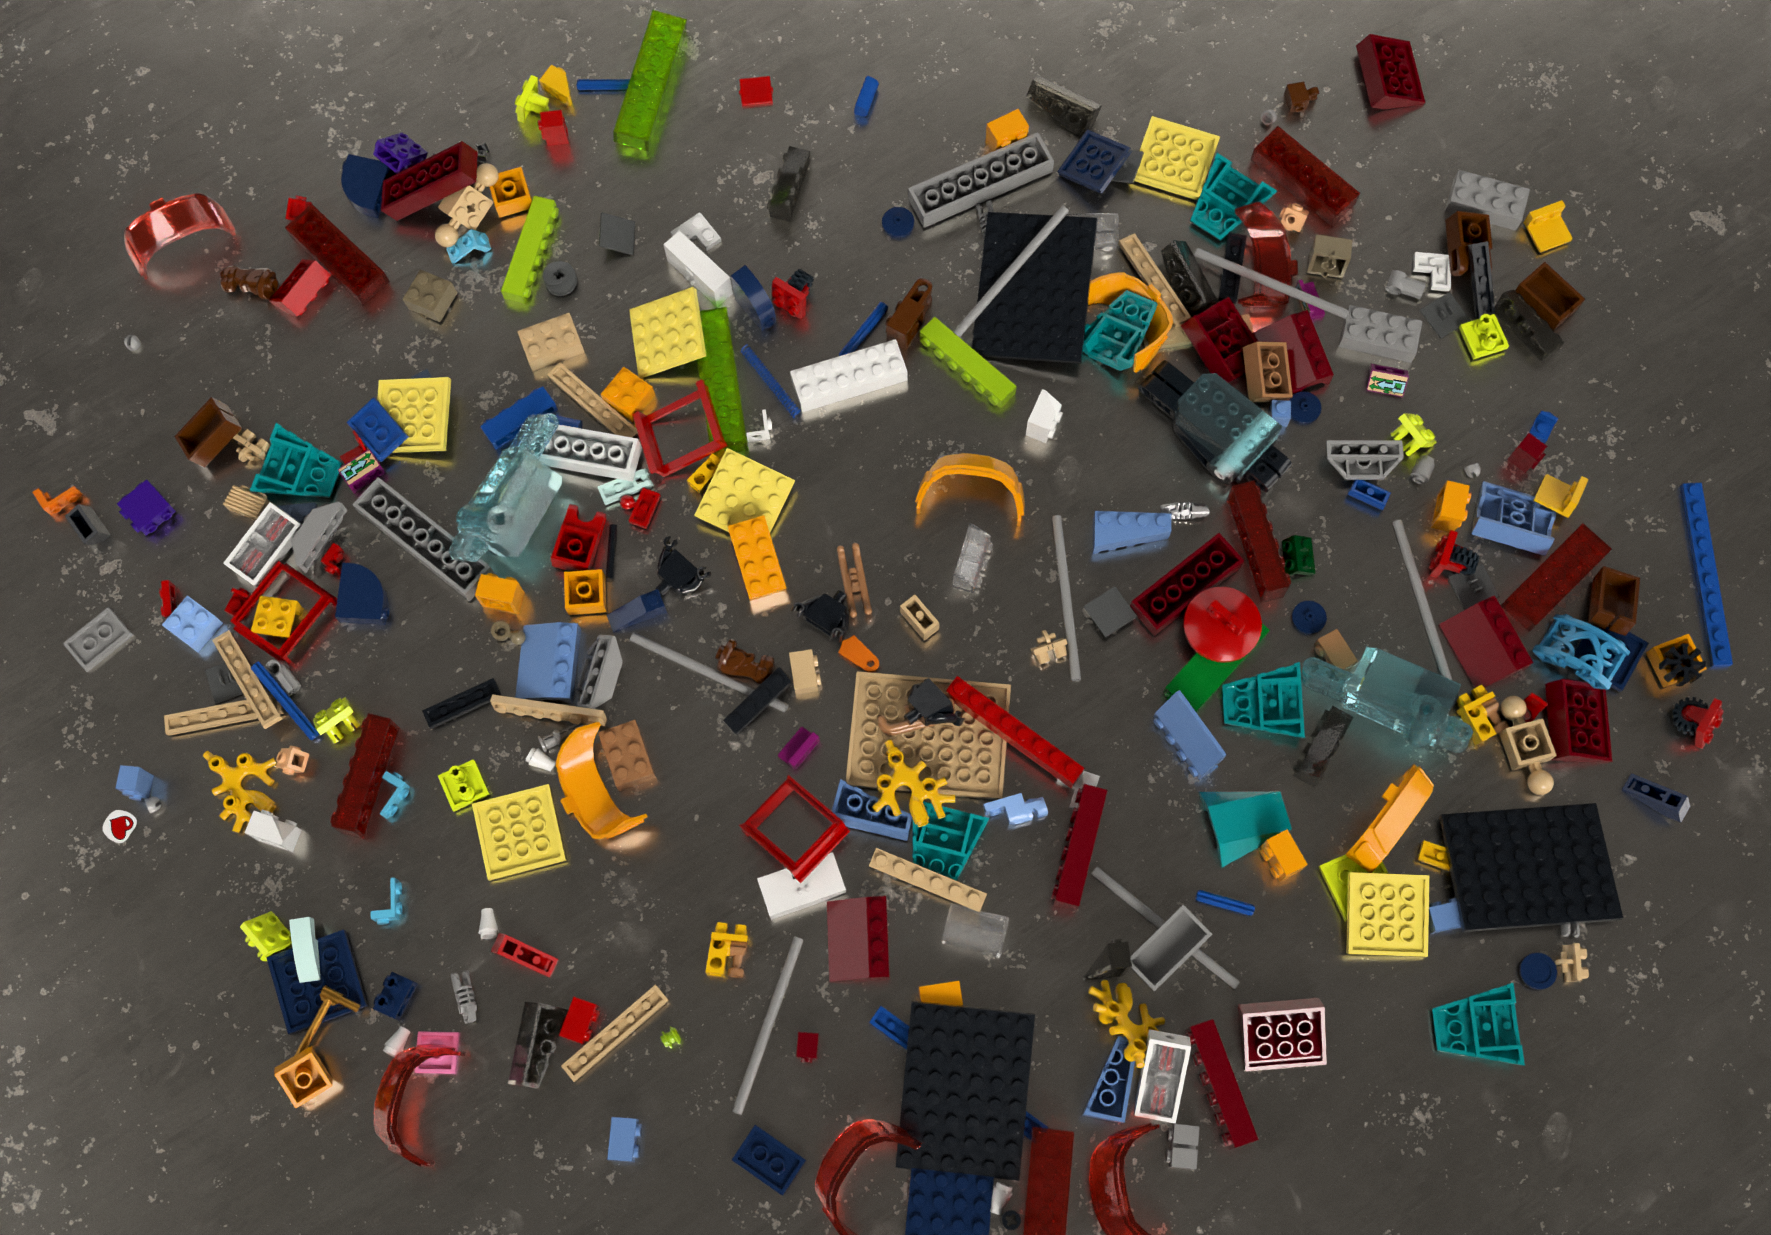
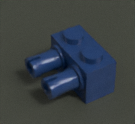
[373,972,418,1021]

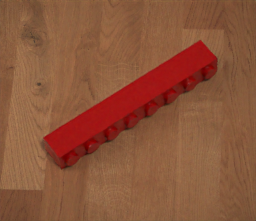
[945,676,1085,788]

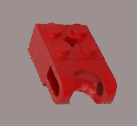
[551,504,607,571]

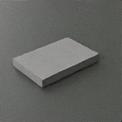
[62,606,133,672]

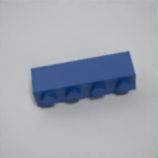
[480,386,558,450]

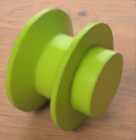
[660,1026,681,1049]

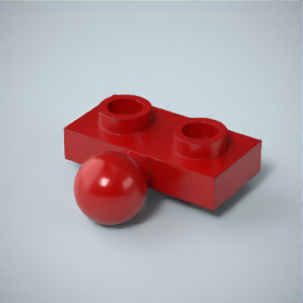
[620,488,661,529]

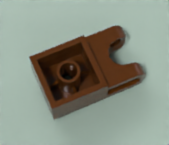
[1445,211,1493,276]
[885,278,932,351]

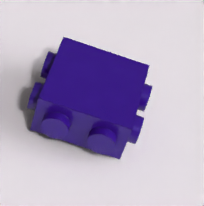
[373,132,428,174]
[117,479,176,536]

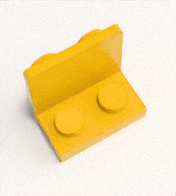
[1523,200,1573,252]
[1534,474,1589,518]
[251,596,304,638]

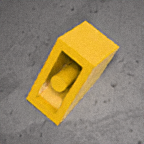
[539,65,572,106]

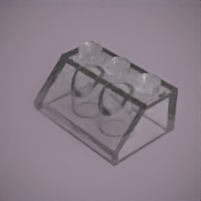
[953,523,993,594]
[941,903,1009,957]

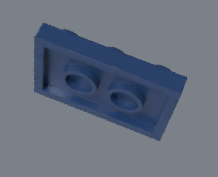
[732,1125,806,1196]

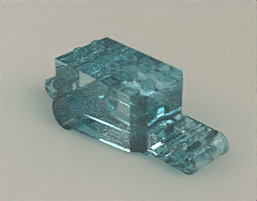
[449,413,562,562]
[1301,647,1473,753]

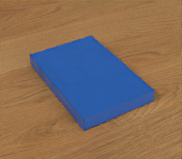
[347,397,409,462]

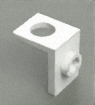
[746,409,772,442]

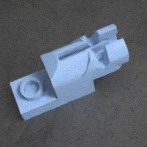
[983,793,1048,825]

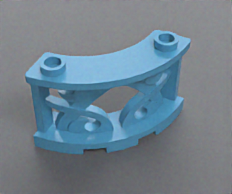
[1532,614,1630,690]

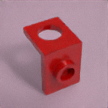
[340,430,367,464]
[1524,692,1548,723]

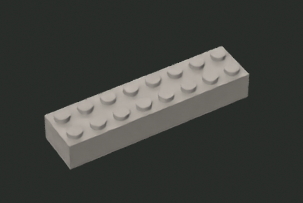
[908,132,1054,228]
[352,477,495,602]

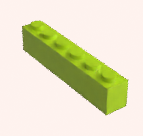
[501,196,559,304]
[920,317,1017,408]

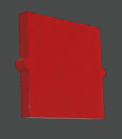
[739,76,773,106]

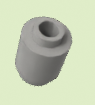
[1410,455,1435,484]

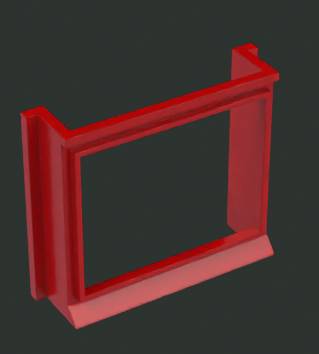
[632,379,728,477]
[230,561,337,665]
[739,775,850,883]

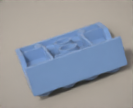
[1471,481,1556,556]
[515,622,581,704]
[1153,690,1227,780]

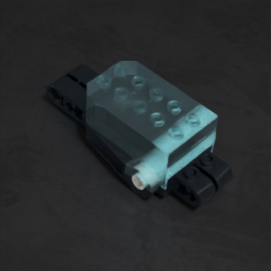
[1138,360,1292,492]

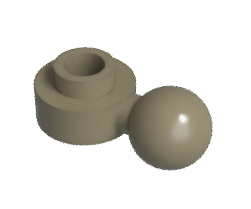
[491,621,526,645]

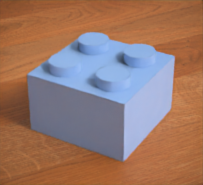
[162,595,223,653]

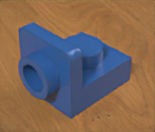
[1529,411,1558,444]

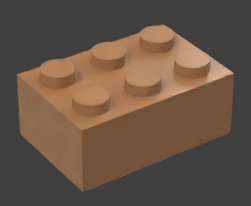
[1243,342,1293,402]
[598,720,656,792]

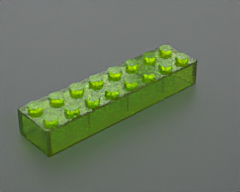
[613,10,687,151]
[697,307,749,455]

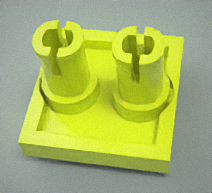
[515,75,549,123]
[1459,314,1509,360]
[1390,413,1437,457]
[313,697,360,743]
[438,759,490,812]
[240,911,292,961]

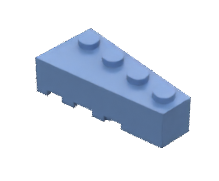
[1093,511,1171,554]
[832,779,912,841]
[1082,1036,1135,1124]

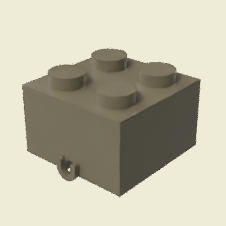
[1307,234,1353,278]
[402,269,458,322]

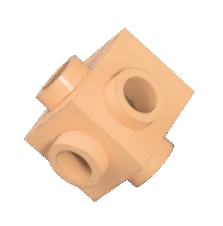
[1279,203,1309,232]
[276,746,309,775]

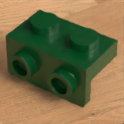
[1282,535,1316,577]

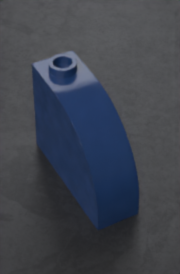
[341,154,394,218]
[731,265,776,331]
[335,563,390,625]

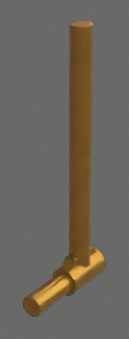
[279,985,361,1084]

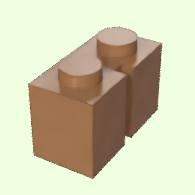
[1314,629,1358,677]

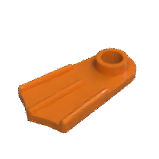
[838,635,879,672]

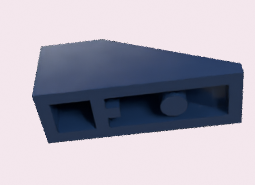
[607,589,667,633]
[1622,773,1690,823]

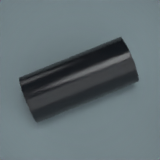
[1000,1210,1021,1230]

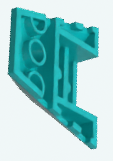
[1190,153,1277,241]
[1083,290,1158,371]
[250,423,343,498]
[1222,662,1305,738]
[1199,791,1292,868]
[913,801,990,881]
[1432,982,1525,1066]

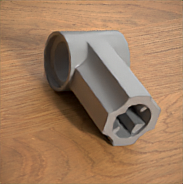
[1386,270,1426,299]
[265,660,302,696]

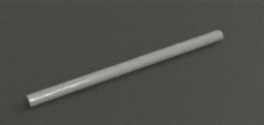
[953,205,1069,337]
[1194,248,1350,319]
[1052,515,1081,681]
[1392,520,1453,683]
[630,632,789,713]
[1091,867,1240,989]
[732,936,803,1115]

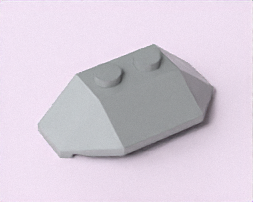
[1326,440,1404,480]
[291,501,347,573]
[574,635,623,709]

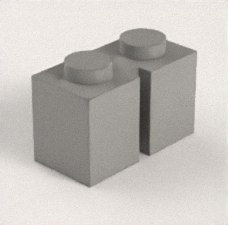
[1166,1124,1199,1170]

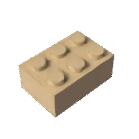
[517,313,585,371]

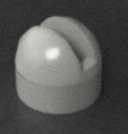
[1261,110,1277,125]
[124,335,141,351]
[1464,463,1481,478]
[145,797,162,814]

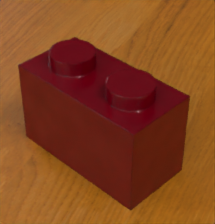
[1507,433,1548,473]

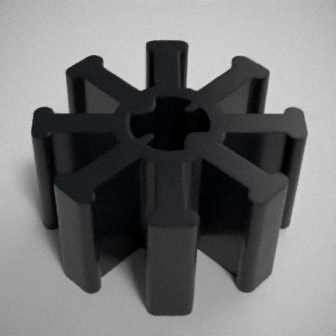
[1659,643,1706,687]

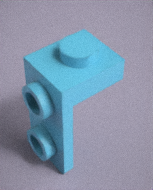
[447,229,491,264]
[380,771,410,819]
[371,878,403,925]

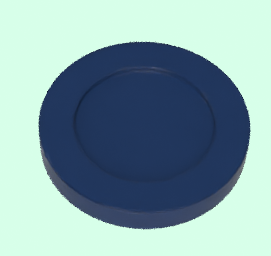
[882,207,914,238]
[1289,392,1321,424]
[1291,601,1327,635]
[1519,953,1557,990]

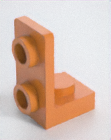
[32,486,83,515]

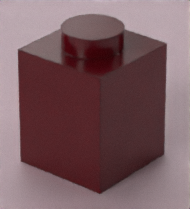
[796,1032,819,1063]

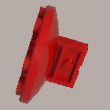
[1183,587,1262,663]

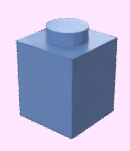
[1268,400,1291,427]

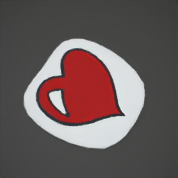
[103,810,137,843]

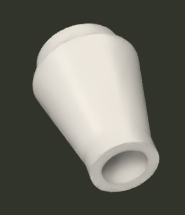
[525,747,556,772]
[478,908,499,939]
[383,1026,411,1058]
[990,1182,1013,1215]

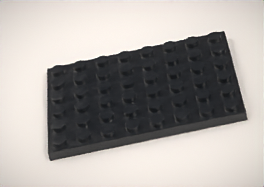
[972,212,1098,364]
[1439,803,1623,932]
[896,1001,1035,1181]

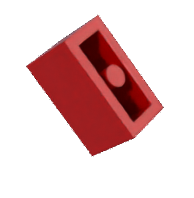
[538,110,569,146]
[559,996,600,1045]

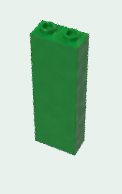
[1163,624,1270,713]

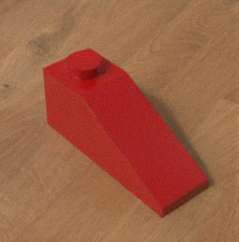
[491,933,558,978]

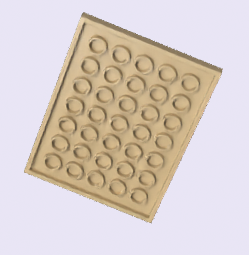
[846,671,1011,800]

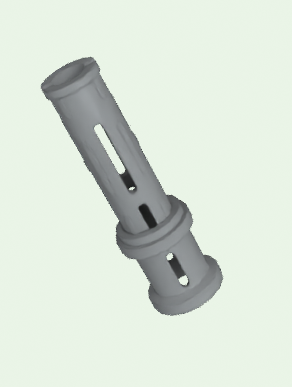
[538,723,588,753]

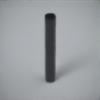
[606,524,617,580]

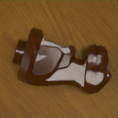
[220,265,278,300]
[715,639,775,685]

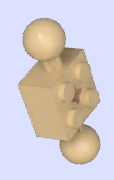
[435,163,499,247]
[1499,696,1557,795]

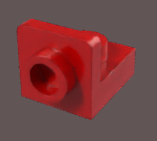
[285,195,312,223]
[321,542,344,575]
[224,588,250,620]

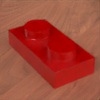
[159,580,177,619]

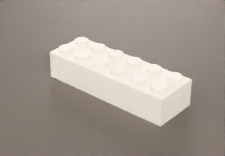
[790,339,907,412]
[520,420,642,482]

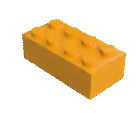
[728,515,786,601]

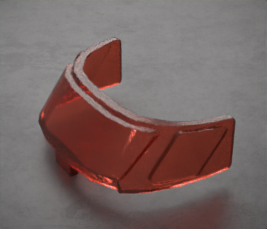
[124,193,236,280]
[1235,202,1298,308]
[374,1044,466,1167]
[815,1119,922,1235]
[1089,1123,1160,1235]

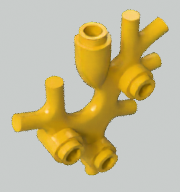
[872,740,955,827]
[203,751,277,833]
[1088,980,1165,1068]

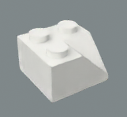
[1026,389,1063,443]
[244,810,302,852]

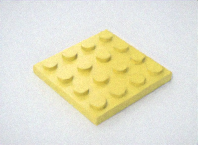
[1134,116,1220,200]
[629,287,706,378]
[377,377,451,453]
[694,448,795,533]
[472,784,567,881]
[1346,872,1429,957]

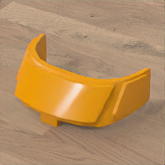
[1088,272,1173,373]
[915,453,1025,527]
[555,722,648,839]
[1346,764,1434,873]

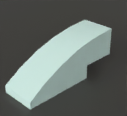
[289,917,321,983]

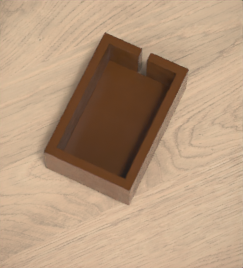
[1513,262,1585,331]
[174,397,242,468]
[1588,566,1640,636]

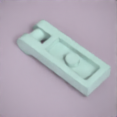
[598,469,654,505]

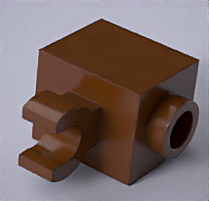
[1284,81,1319,112]

